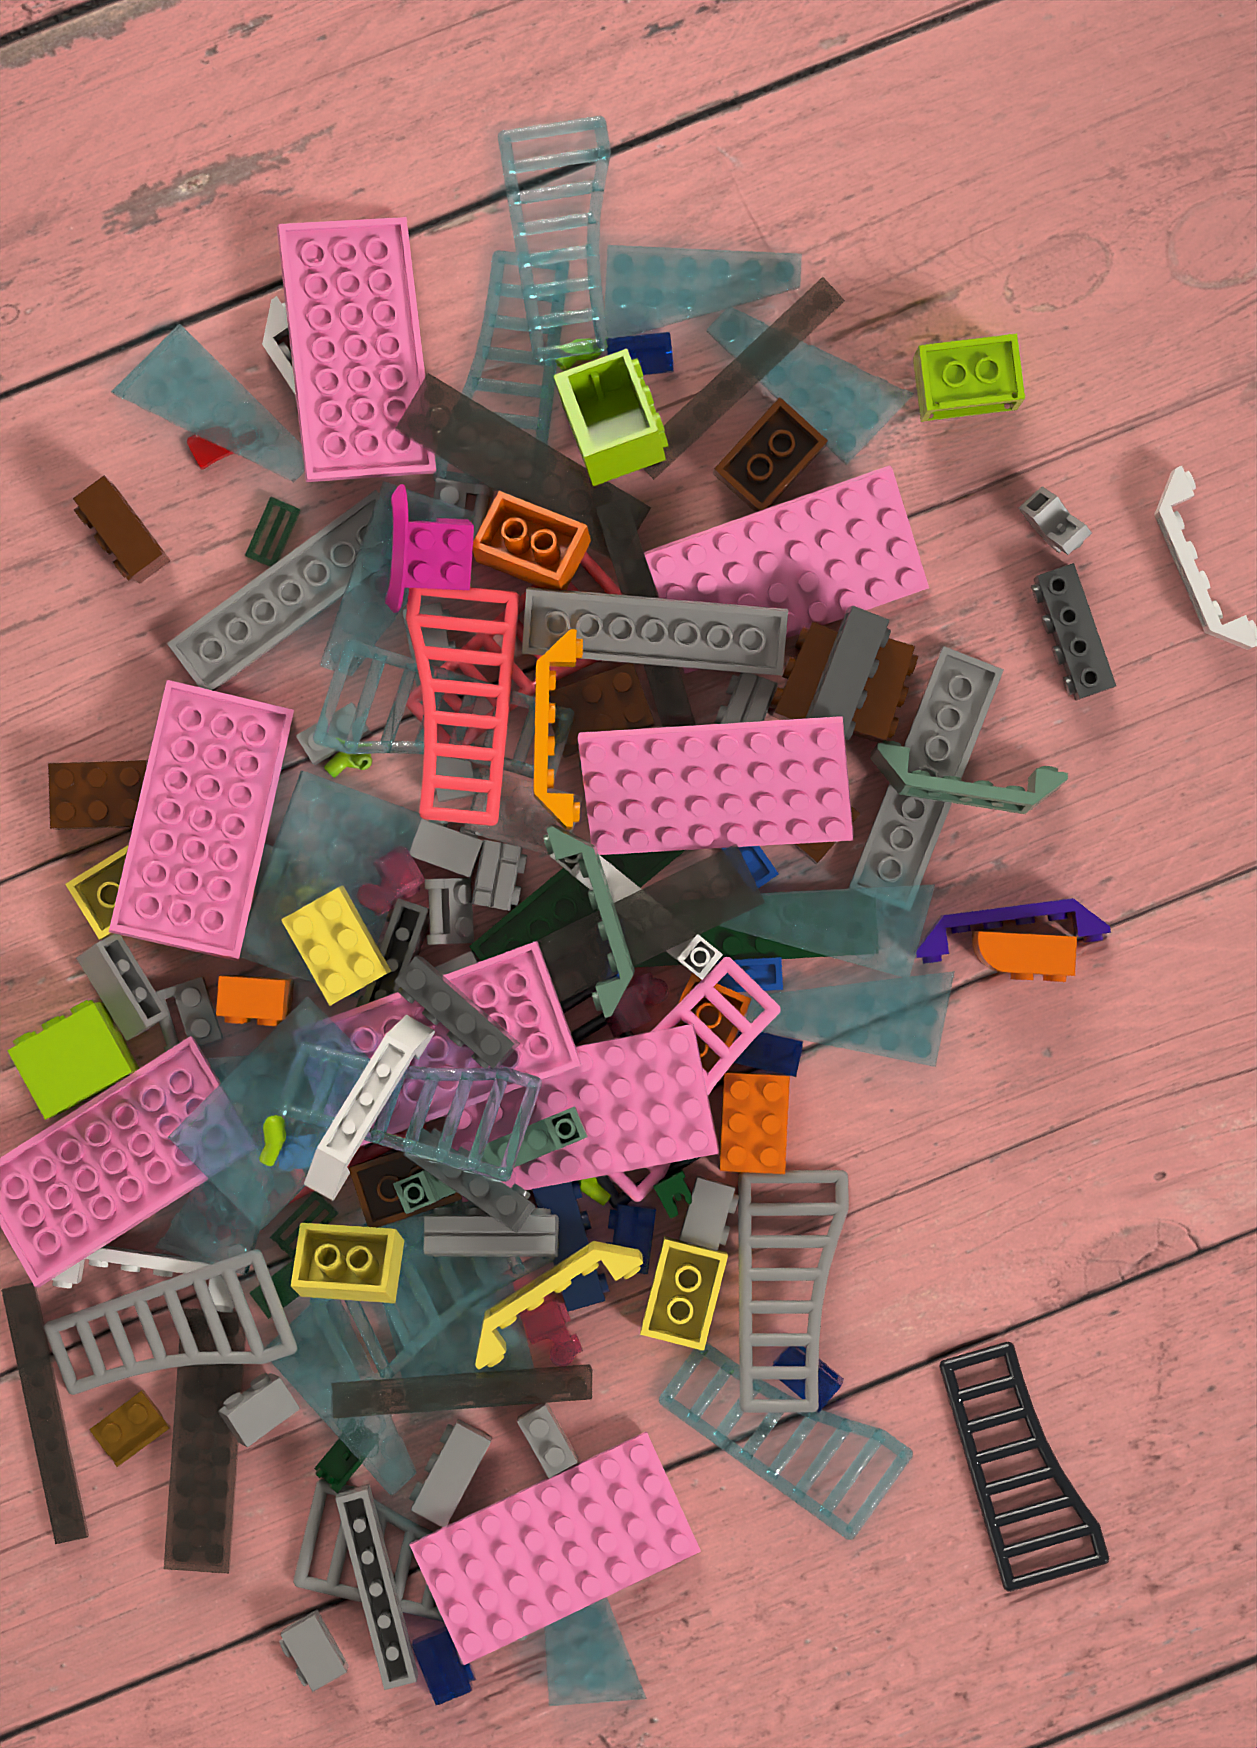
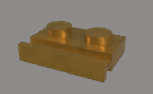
[89,1390,171,1467]

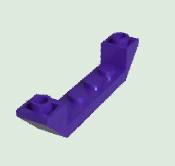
[914,898,1111,964]

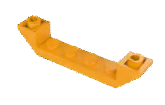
[533,629,583,830]

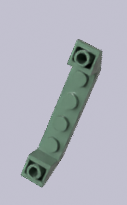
[870,741,1068,814]
[543,824,635,1018]
[393,1106,588,1214]

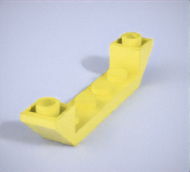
[475,1241,643,1370]

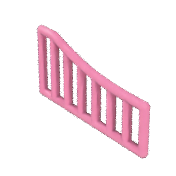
[608,957,781,1202]

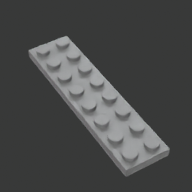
[167,490,393,691]
[522,587,788,676]
[848,646,1004,911]

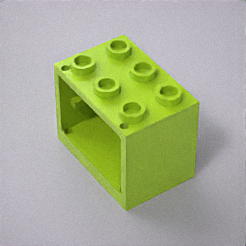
[913,333,1025,422]
[553,349,669,486]
[7,1000,140,1120]

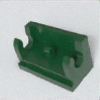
[653,1168,692,1219]
[314,1418,381,1493]

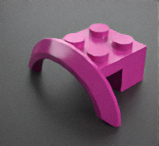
[385,484,474,613]

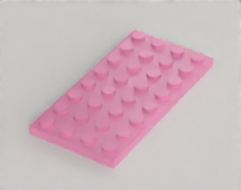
[277,217,436,482]
[643,465,929,674]
[109,680,294,961]
[578,716,853,855]
[291,941,582,1146]
[445,1024,719,1202]
[0,1036,259,1288]
[409,1432,701,1665]

